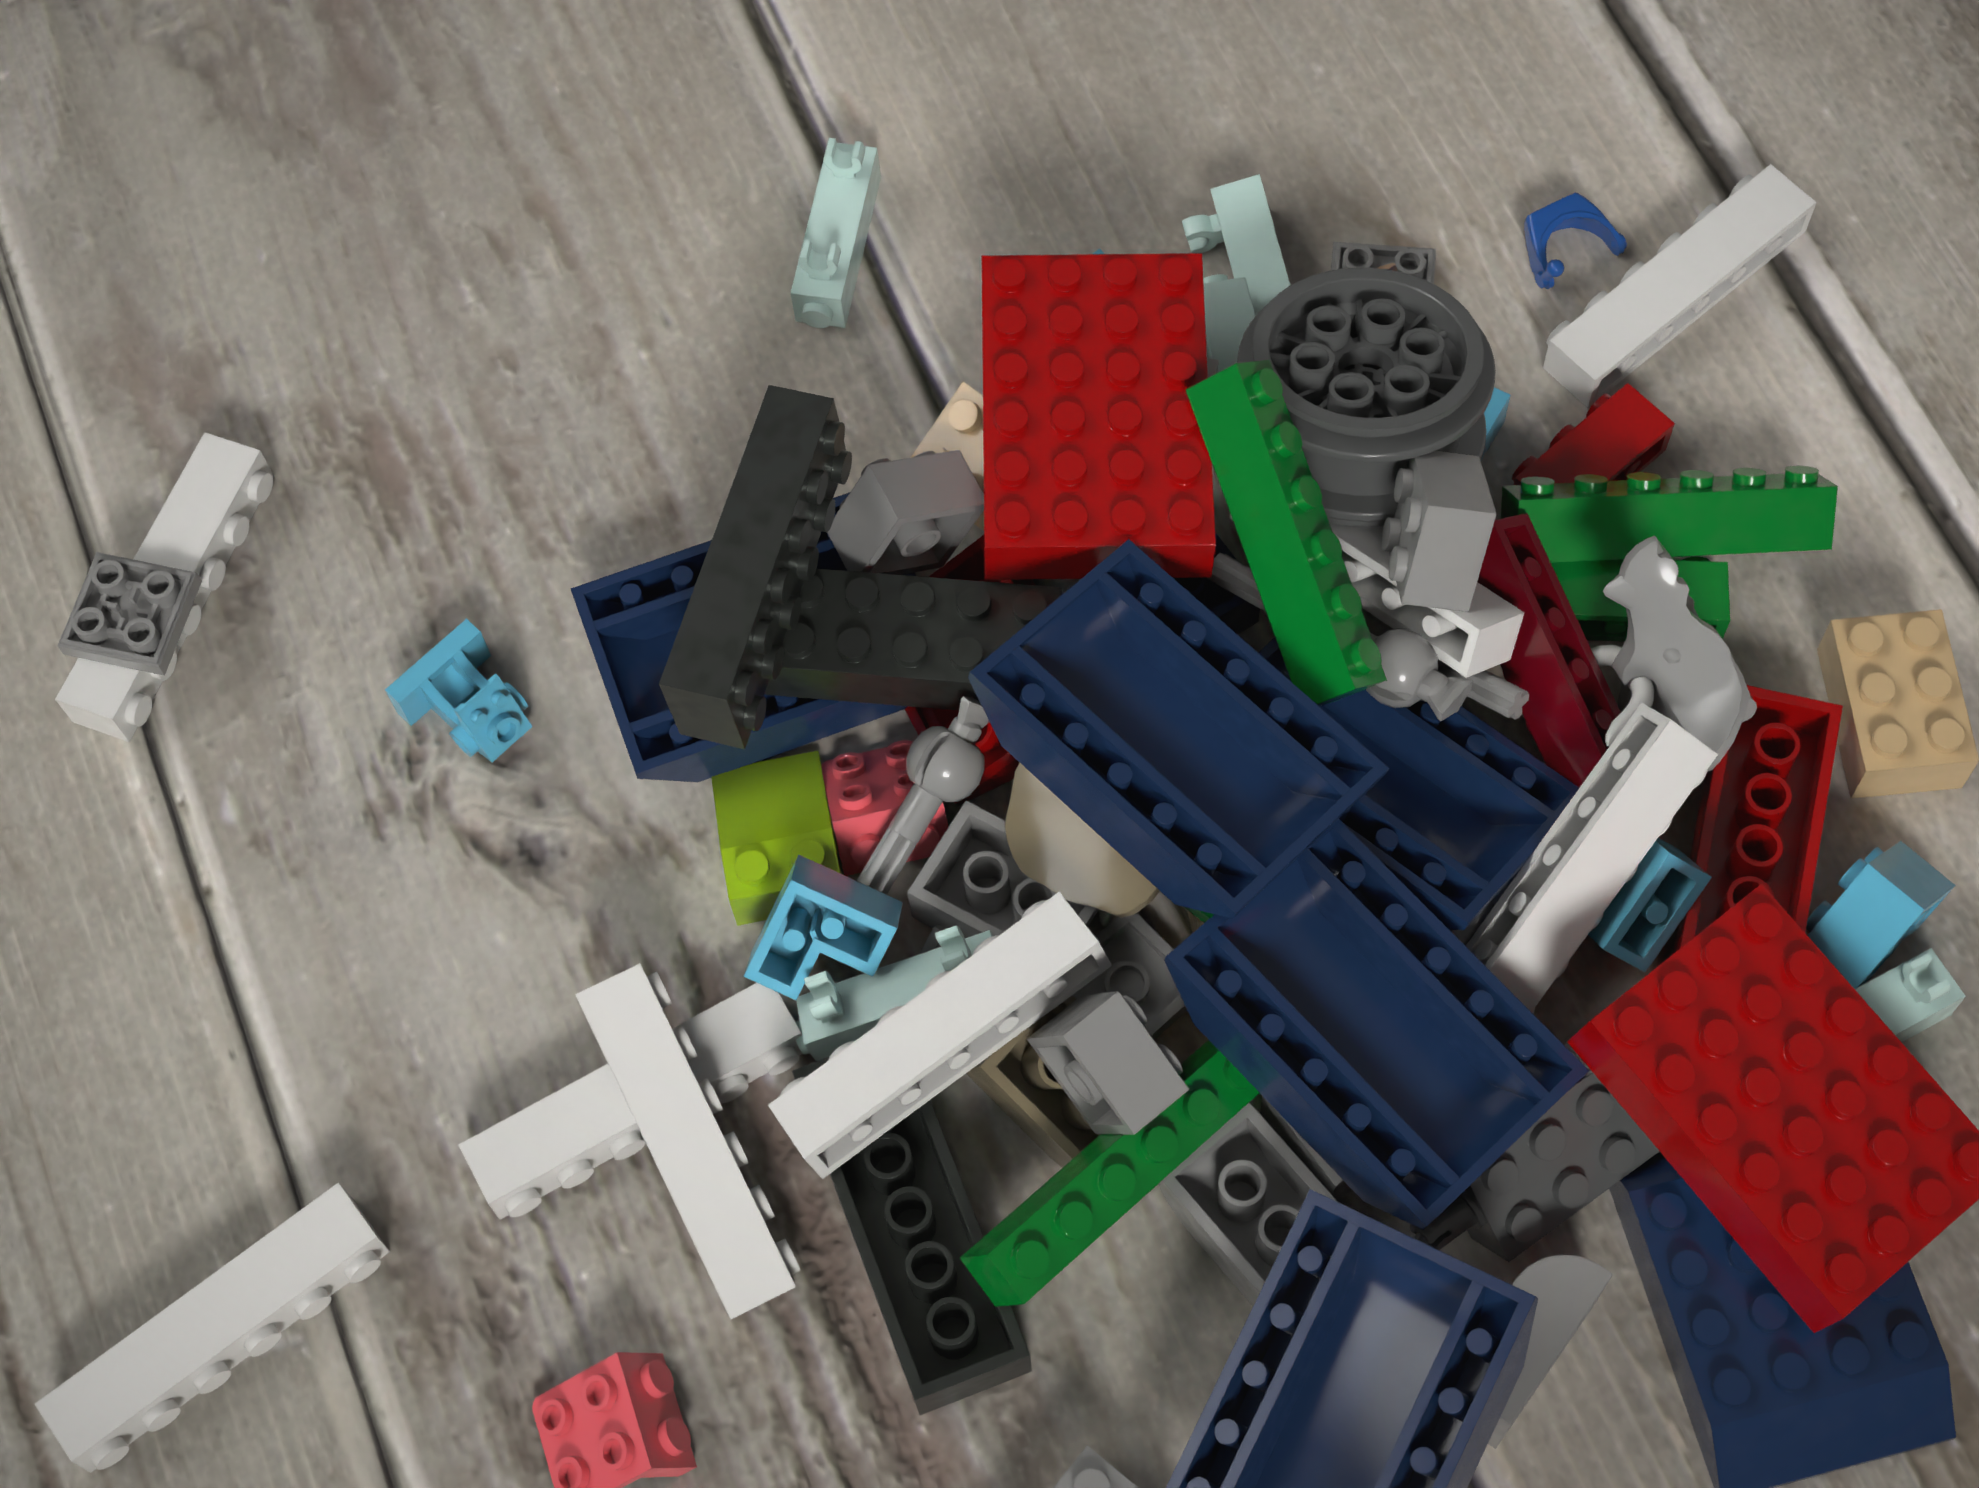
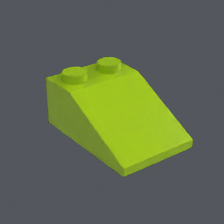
[711,750,842,926]

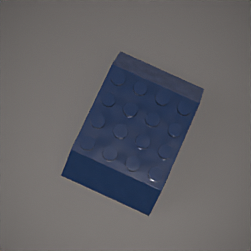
[570,492,916,783]
[968,539,1389,919]
[1258,637,1579,930]
[1164,819,1589,1230]
[1609,1151,1956,1488]
[1166,1189,1538,1488]

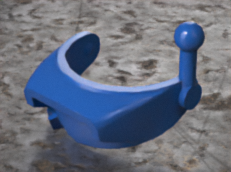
[1524,193,1627,289]

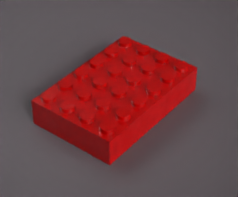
[981,253,1216,580]
[1567,884,1979,1333]

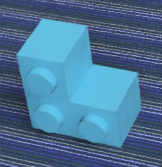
[1806,841,1956,989]
[743,854,903,1000]

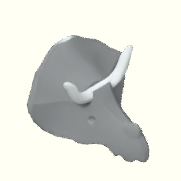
[1591,536,1757,772]

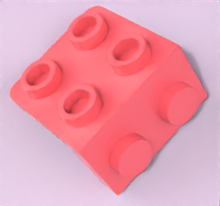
[821,740,948,876]
[532,1352,697,1488]

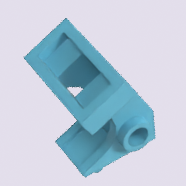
[385,618,533,762]

